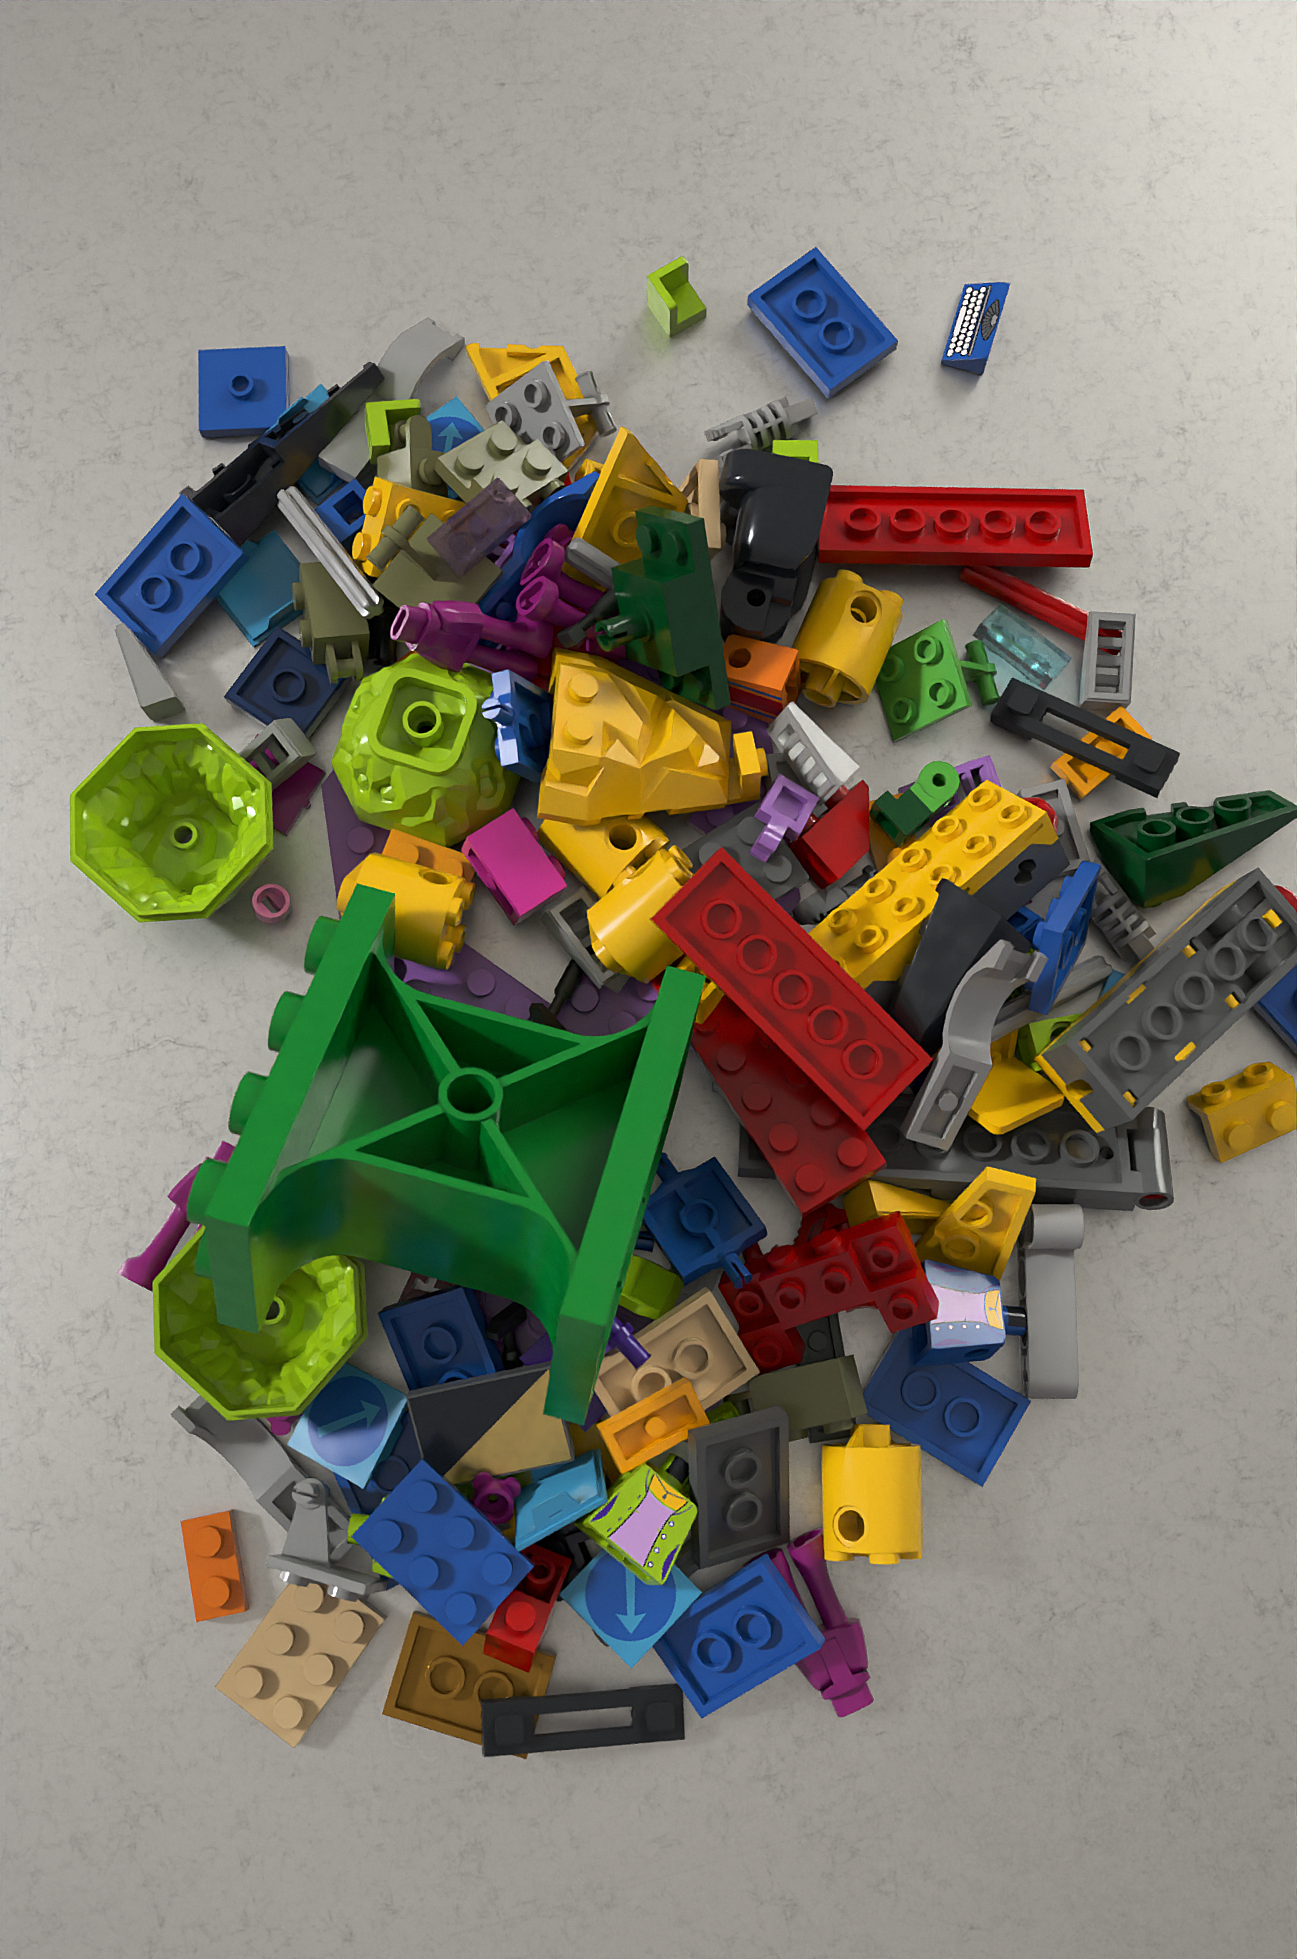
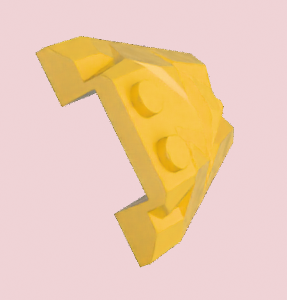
[537,648,731,826]

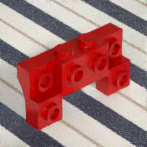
[718,1211,939,1376]

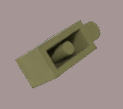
[377,415,448,498]
[292,559,370,684]
[723,1354,868,1442]

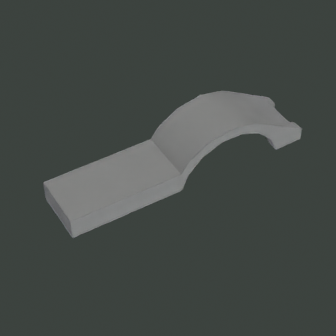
[318,318,465,483]
[900,939,1048,1151]
[170,1396,354,1564]

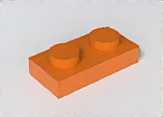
[180,1509,249,1622]

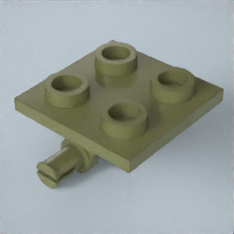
[366,505,504,609]

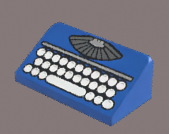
[941,282,1010,375]

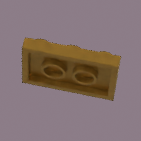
[382,1610,557,1759]

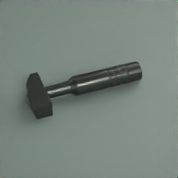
[557,588,618,648]
[529,938,595,1031]
[485,1302,527,1370]

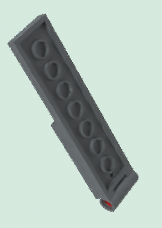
[737,1093,1174,1211]

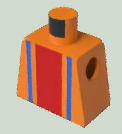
[723,634,801,724]

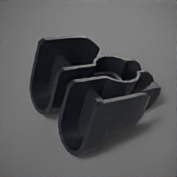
[719,449,833,644]

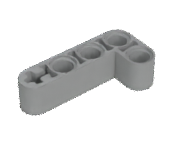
[1017,1204,1084,1399]

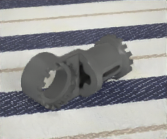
[791,865,877,925]

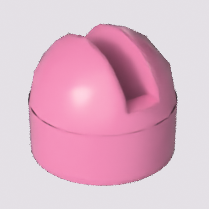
[252,884,290,924]

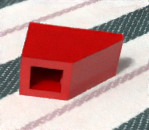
[788,780,870,889]
[483,1544,572,1673]

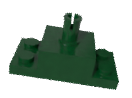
[595,505,731,710]

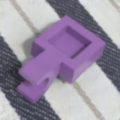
[749,774,819,863]

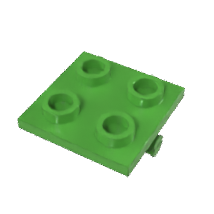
[876,619,1000,742]

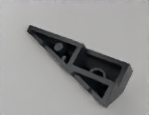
[179,362,385,547]
[865,878,1034,1130]

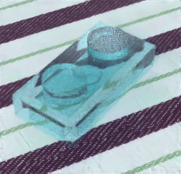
[973,604,1072,690]

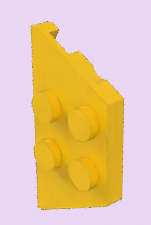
[465,343,599,472]
[558,426,688,600]

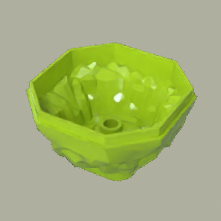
[331,653,521,848]
[70,723,273,923]
[152,1226,368,1421]

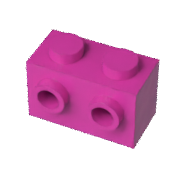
[461,808,568,926]

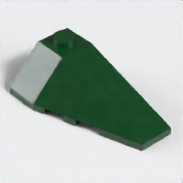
[1090,790,1297,909]

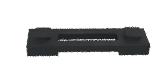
[990,677,1180,798]
[481,1683,685,1757]

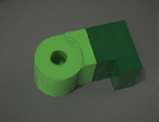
[869,761,960,848]

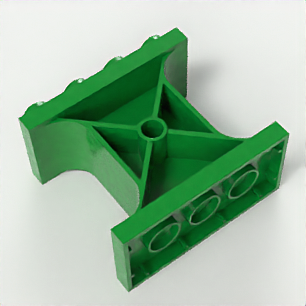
[187,883,706,1426]

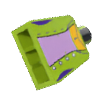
[574,1453,698,1585]

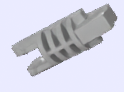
[704,396,818,469]
[1091,858,1156,962]

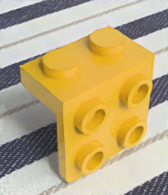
[352,477,476,578]
[933,1028,1065,1135]

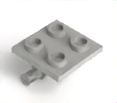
[485,361,617,462]
[266,1478,388,1602]

